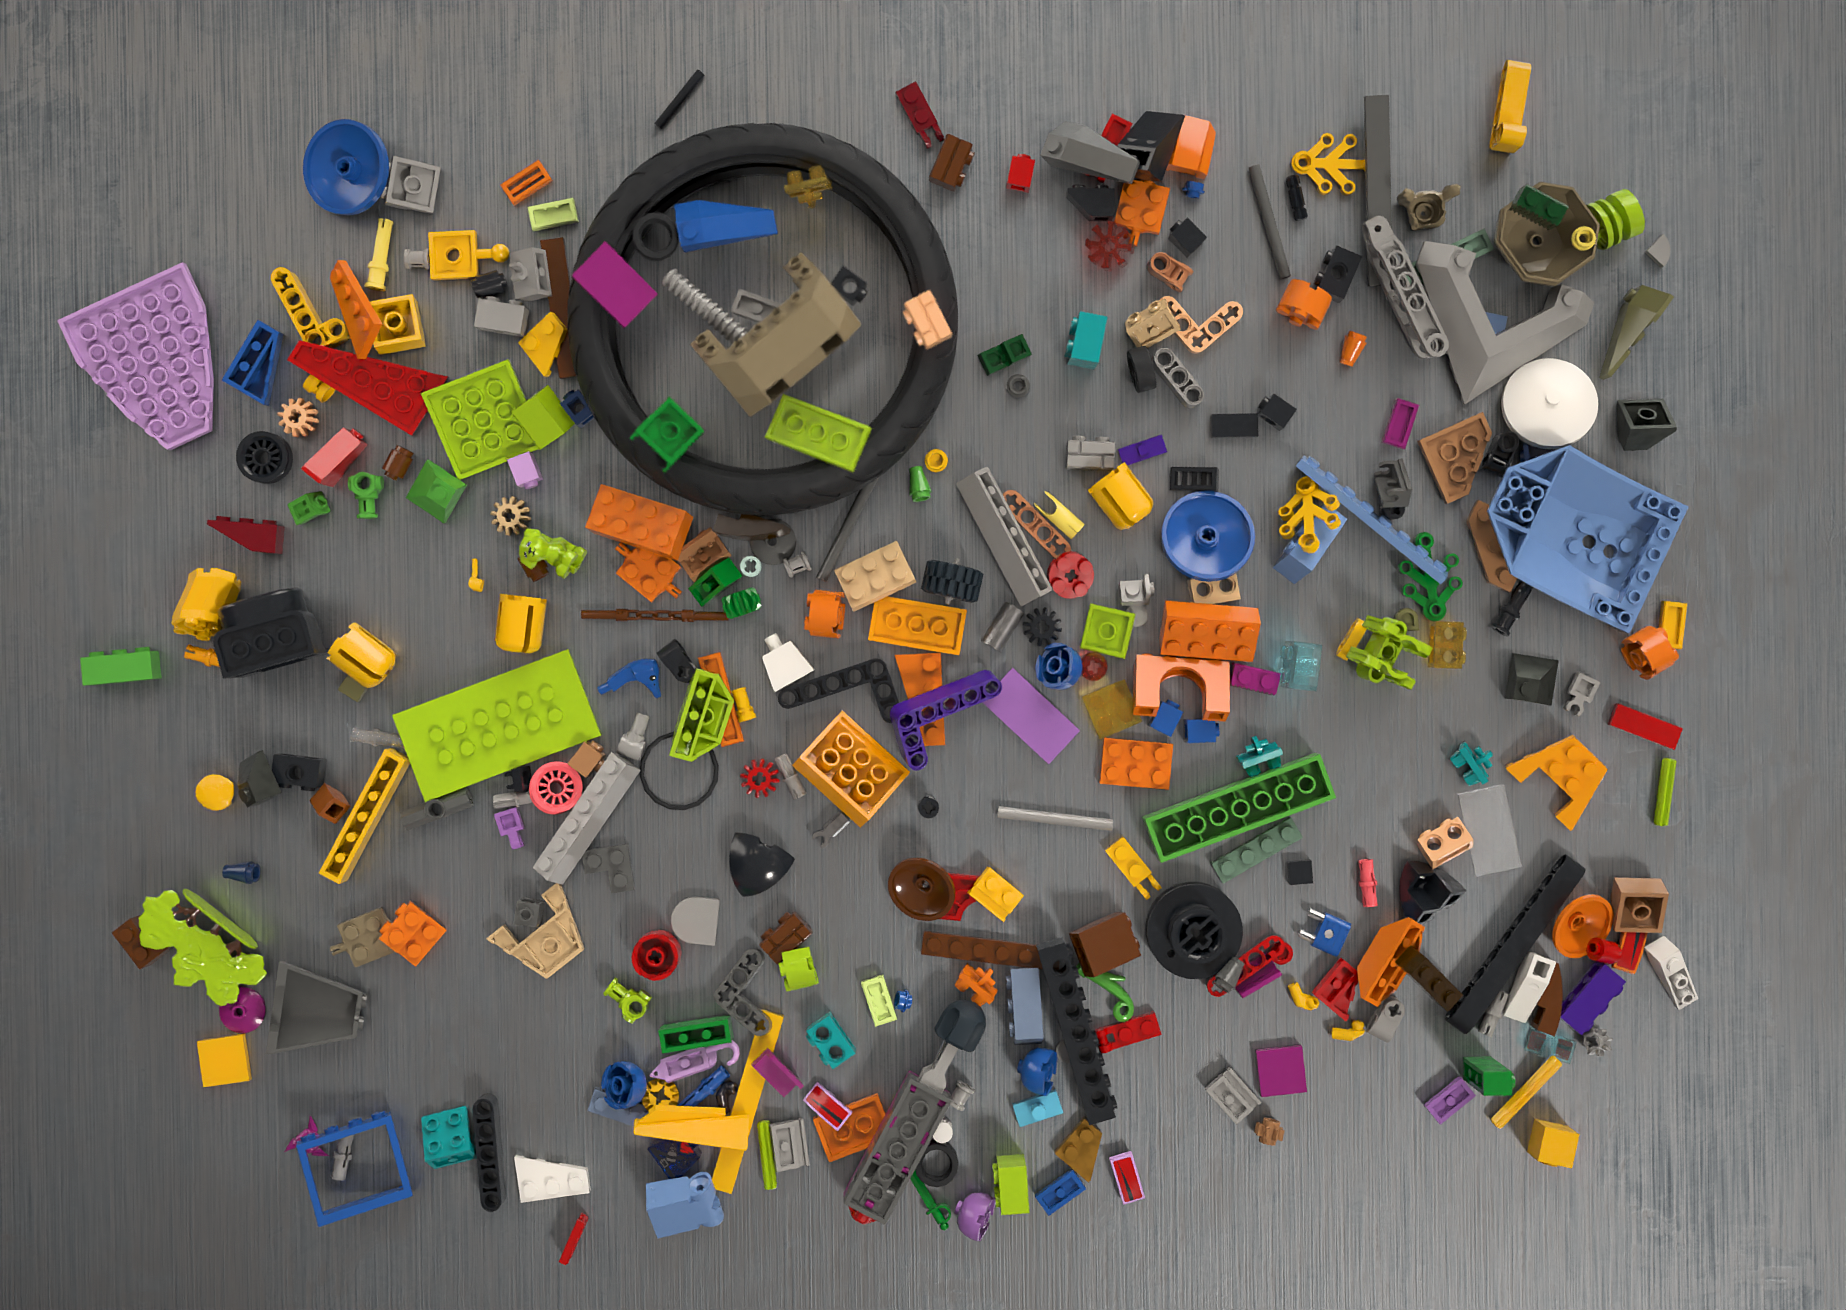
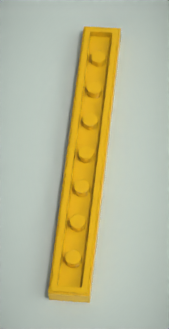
[712,1009,784,1194]

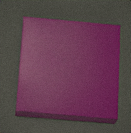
[1255,1045,1307,1097]

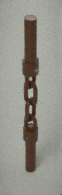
[581,609,729,622]

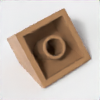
[1611,877,1669,933]

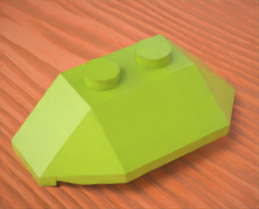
[669,668,734,762]

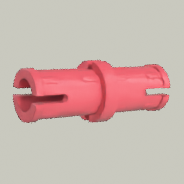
[1358,859,1378,907]

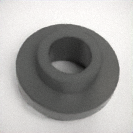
[1007,374,1030,398]

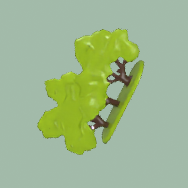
[139,889,267,1006]

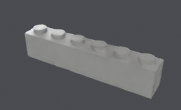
[956,467,1053,606]
[532,752,641,885]

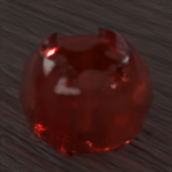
[1081,652,1108,681]

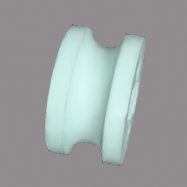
[740,556,762,577]

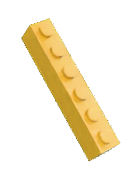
[319,748,410,884]

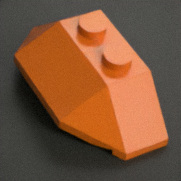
[1357,917,1425,1007]

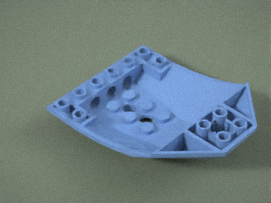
[1487,445,1689,634]

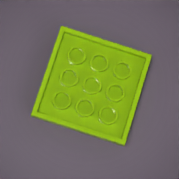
[421,359,538,480]

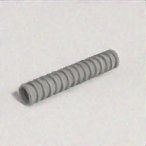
[662,268,747,345]

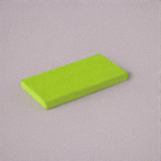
[765,394,871,473]

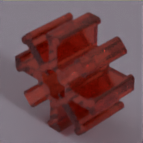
[1085,221,1135,272]

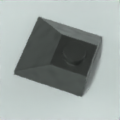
[1616,399,1677,451]
[1505,653,1559,706]
[238,750,281,808]

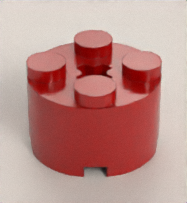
[631,930,682,981]

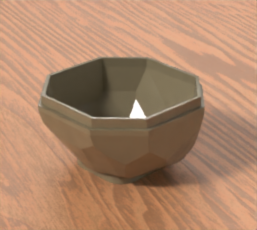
[1494,182,1600,286]

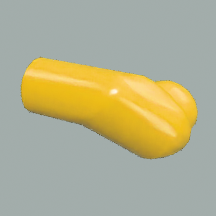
[1287,982,1319,1010]
[1332,1020,1365,1041]

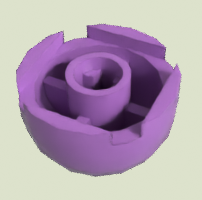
[954,1192,996,1242]

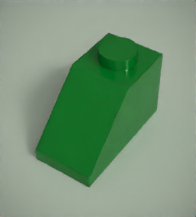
[688,558,742,607]

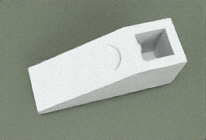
[1644,936,1699,1010]
[1503,951,1556,1023]

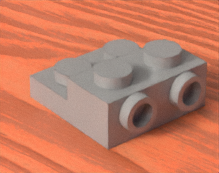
[380,156,441,214]

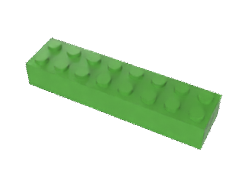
[1142,753,1336,863]

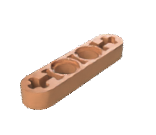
[1003,490,1071,559]

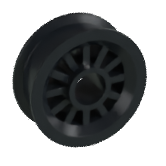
[236,431,293,484]

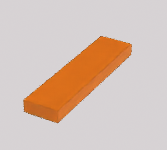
[698,652,744,747]

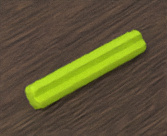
[1654,758,1676,827]
[757,1120,777,1190]

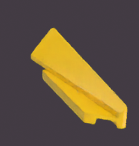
[633,1105,749,1151]

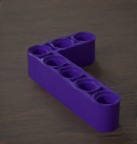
[890,670,1002,771]

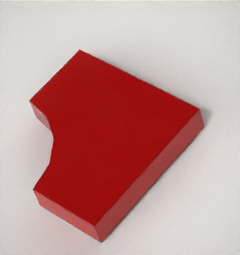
[940,873,979,921]

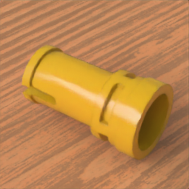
[731,687,757,723]

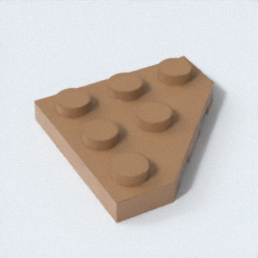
[1417,412,1492,504]
[1466,500,1517,593]

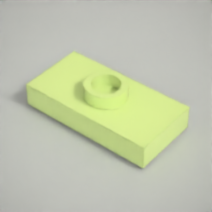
[527,198,579,231]
[861,975,897,1027]

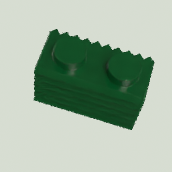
[1509,184,1569,231]

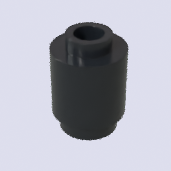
[471,270,508,299]

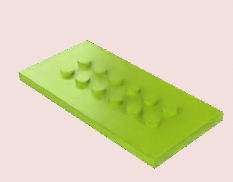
[392,649,602,802]

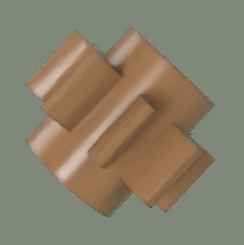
[1254,1117,1285,1146]

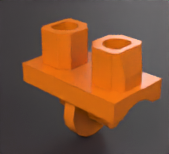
[955,963,998,1007]

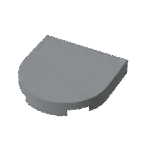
[671,896,720,946]

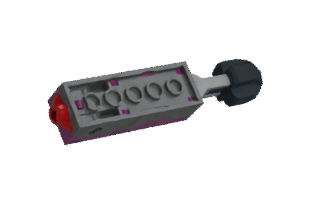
[843,1000,986,1225]

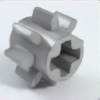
[1581,1027,1613,1057]

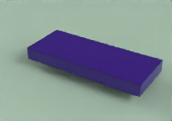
[1118,434,1167,466]

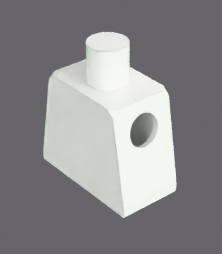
[762,633,814,692]

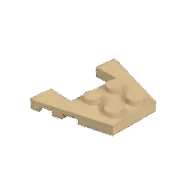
[486,883,585,979]

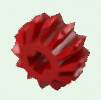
[740,758,780,798]

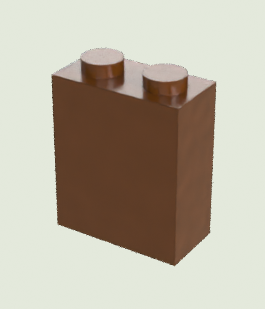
[1069,912,1141,977]

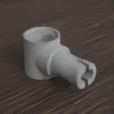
[617,712,650,761]

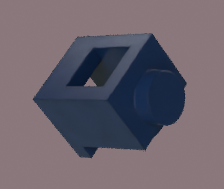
[560,390,594,428]

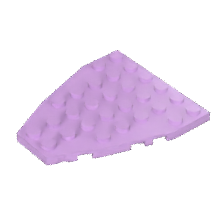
[57,262,214,450]

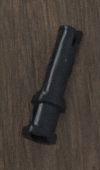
[1490,581,1533,637]

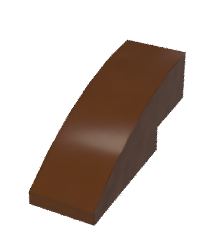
[1530,962,1563,1037]

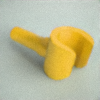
[468,559,484,592]

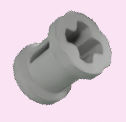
[404,248,430,270]
[783,551,812,578]
[950,1080,975,1111]

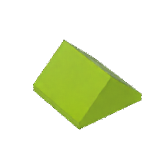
[511,385,575,450]

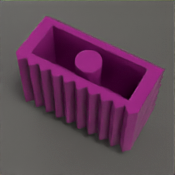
[1230,663,1281,696]

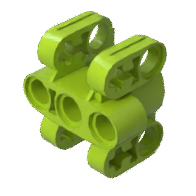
[1346,615,1433,690]

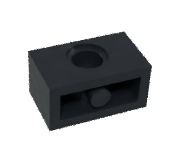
[1313,246,1362,303]
[272,753,327,791]

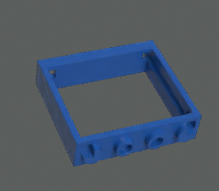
[296,1111,413,1227]

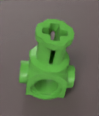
[348,472,384,519]

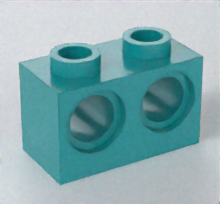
[806,1011,856,1069]

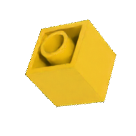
[1527,1118,1580,1169]

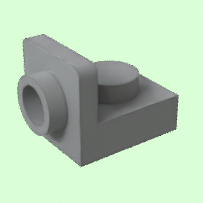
[1119,574,1154,606]

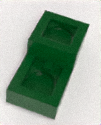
[977,334,1032,376]

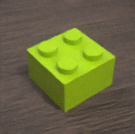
[992,1154,1030,1215]

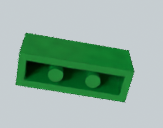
[658,1014,734,1054]
[1463,1056,1515,1096]

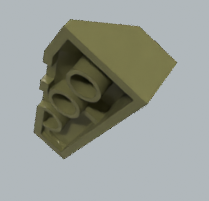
[1599,285,1674,380]

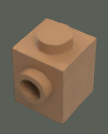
[568,740,607,778]

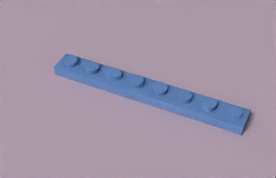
[1296,456,1448,584]

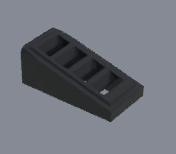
[1170,467,1219,492]

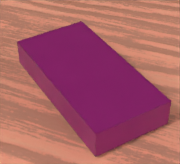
[1381,398,1419,450]

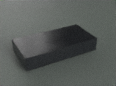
[1211,413,1259,438]

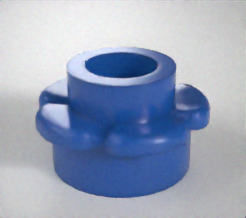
[1182,181,1205,199]
[894,990,912,1013]

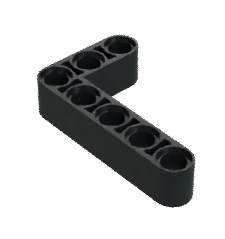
[778,658,899,723]

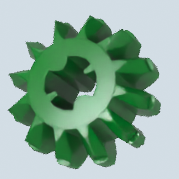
[721,587,761,619]

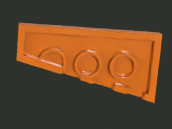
[895,653,945,746]

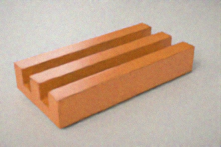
[500,160,553,206]

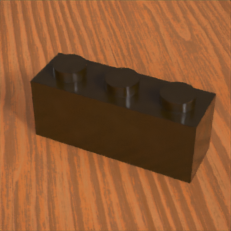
[1395,945,1463,1012]

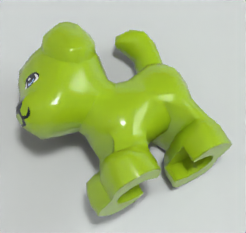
[519,528,587,579]

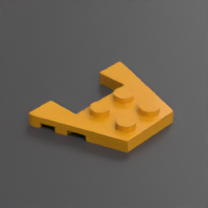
[1505,735,1608,831]

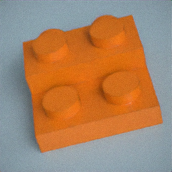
[379,900,447,967]

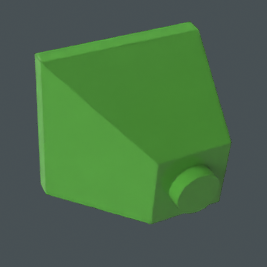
[406,459,467,523]

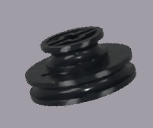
[1145,881,1243,979]

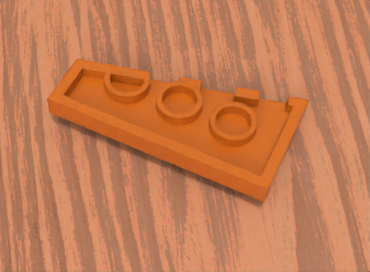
[330,260,382,359]

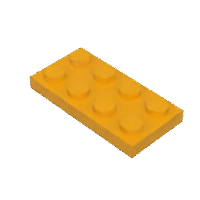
[868,596,967,655]

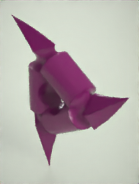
[284,1114,329,1156]

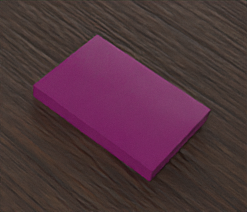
[571,242,658,328]

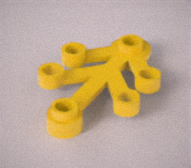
[1291,133,1365,196]
[1278,476,1341,553]

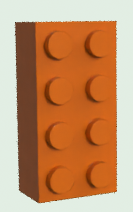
[585,484,693,561]
[1159,600,1261,662]

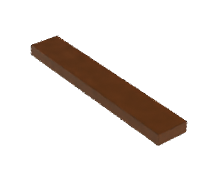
[540,237,576,379]

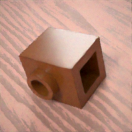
[309,783,351,824]

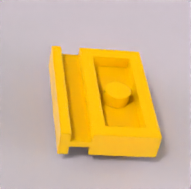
[967,866,1024,922]

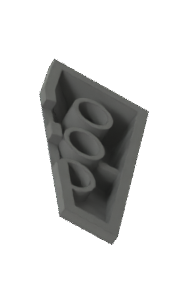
[1040,121,1140,184]

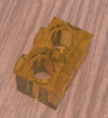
[1428,621,1467,669]

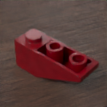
[207,516,285,554]

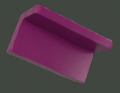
[1235,951,1282,998]
[751,1048,804,1097]

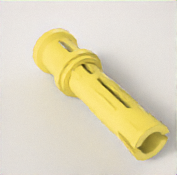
[364,218,394,291]

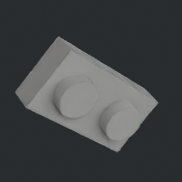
[731,289,782,323]

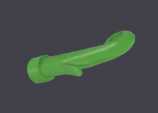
[1076,963,1134,1022]

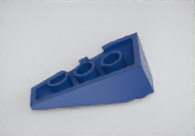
[675,200,778,253]

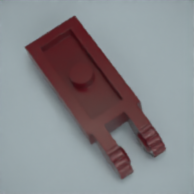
[895,81,945,149]

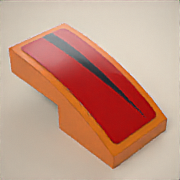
[1611,932,1648,975]

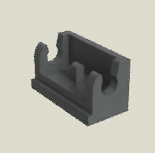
[1374,458,1412,508]

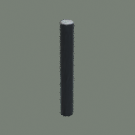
[654,69,705,129]

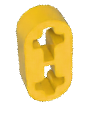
[1336,618,1367,661]

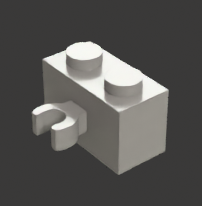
[509,247,552,302]

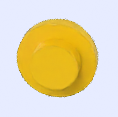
[925,449,948,472]

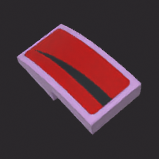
[803,1081,852,1131]
[1109,1151,1145,1205]

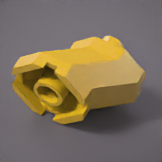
[171,568,241,641]

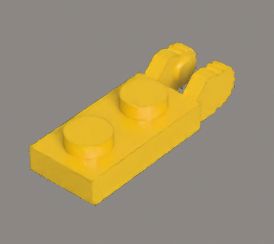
[1105,836,1162,900]

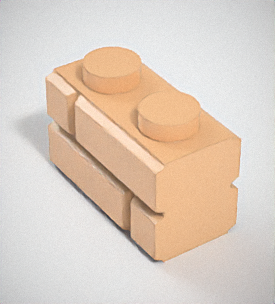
[902,290,952,350]

